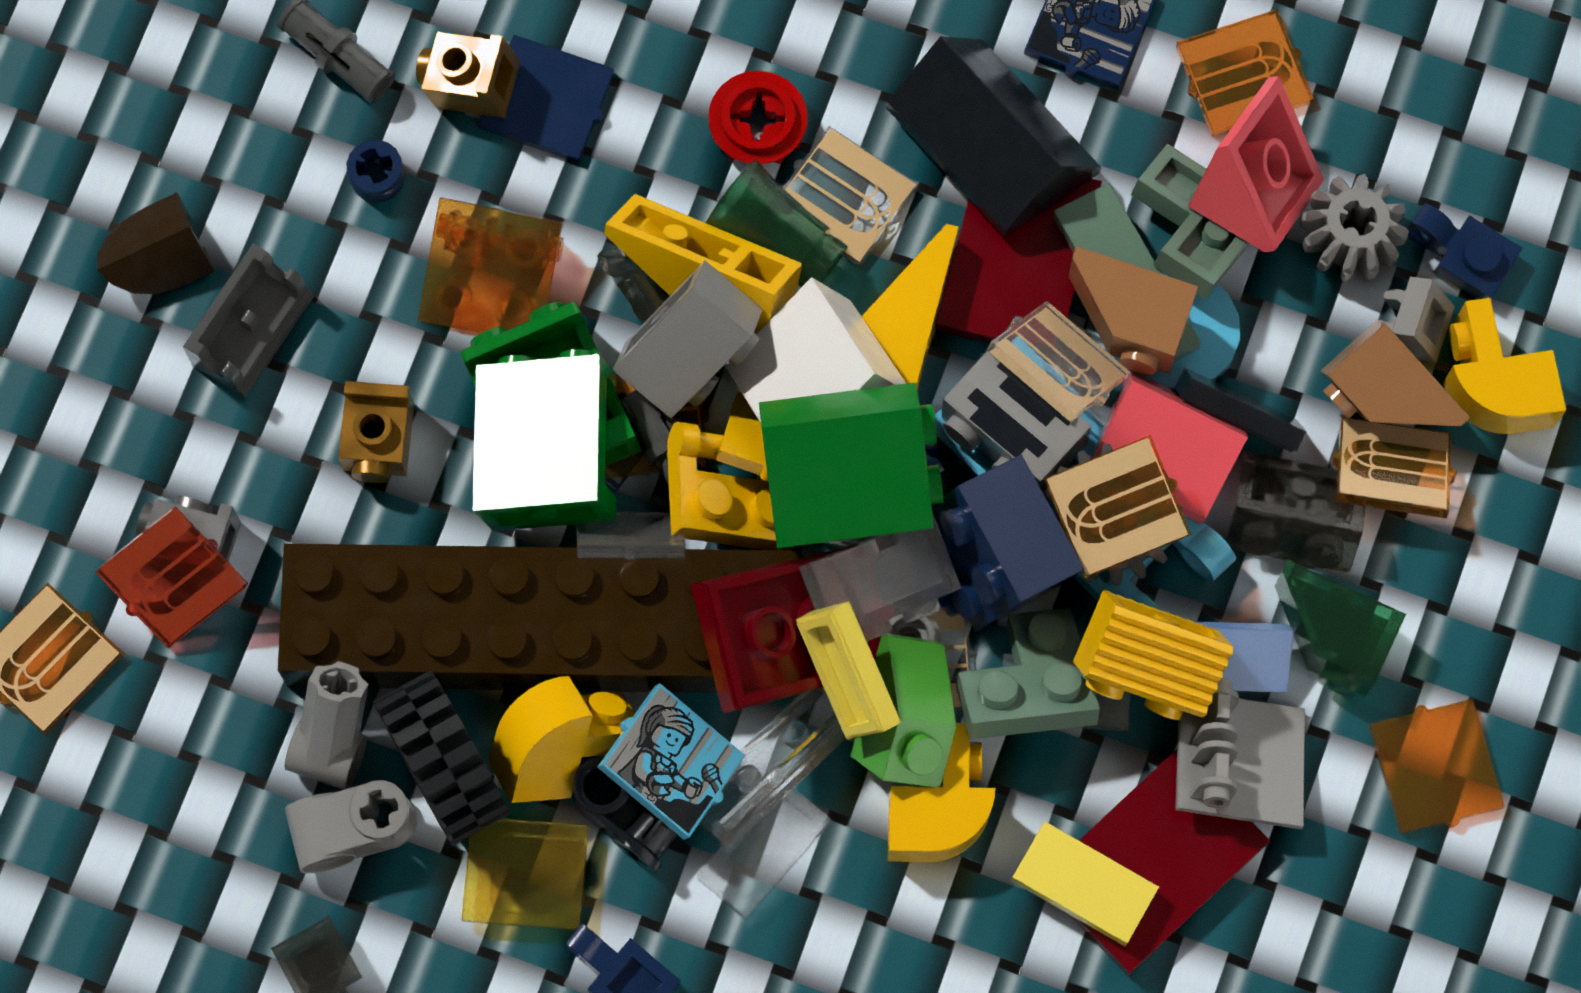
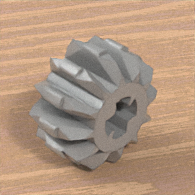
[1300,173,1409,283]

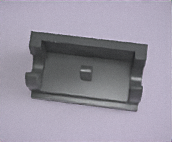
[183,243,314,398]

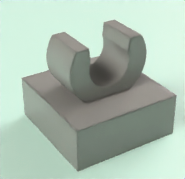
[1375,276,1455,363]

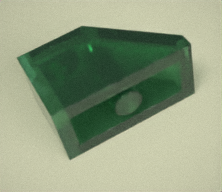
[1275,560,1406,696]

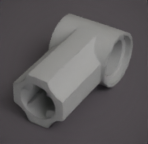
[284,661,369,790]

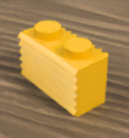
[1073,590,1233,720]

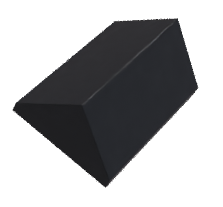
[886,36,1101,237]

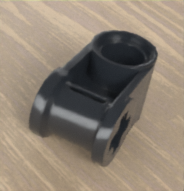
[573,756,678,874]

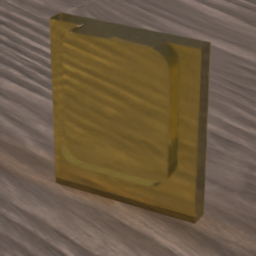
[461,819,589,931]

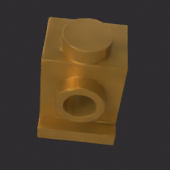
[416,32,520,118]
[338,381,414,483]

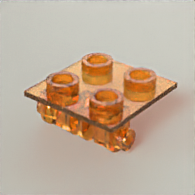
[418,197,564,333]

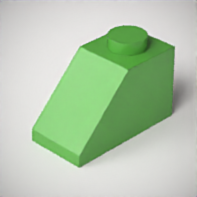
[850,633,956,787]

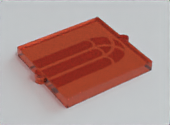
[95,506,248,649]

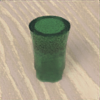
[706,160,848,287]

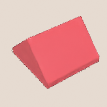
[1188,76,1324,252]
[1091,370,1248,524]

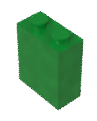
[759,383,944,548]

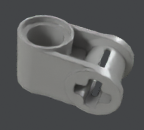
[285,780,417,873]

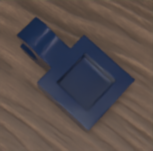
[1407,203,1523,299]
[565,923,681,993]

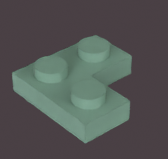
[1131,144,1249,300]
[956,608,1100,739]

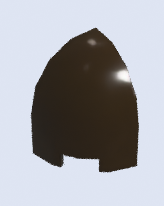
[97,192,215,294]

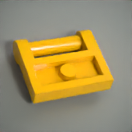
[667,422,795,551]

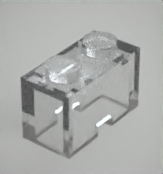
[799,515,961,641]

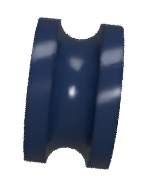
[346,139,405,203]

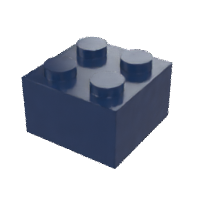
[918,454,1084,632]

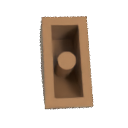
[1069,246,1199,375]
[1320,320,1470,426]

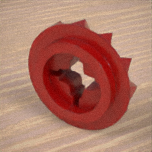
[708,71,807,169]

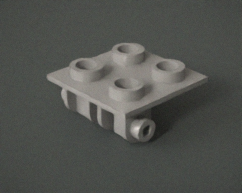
[1176,678,1305,829]

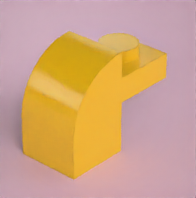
[1443,298,1566,434]
[488,676,635,803]
[887,723,996,862]

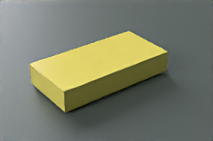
[796,601,901,740]
[1011,821,1159,947]

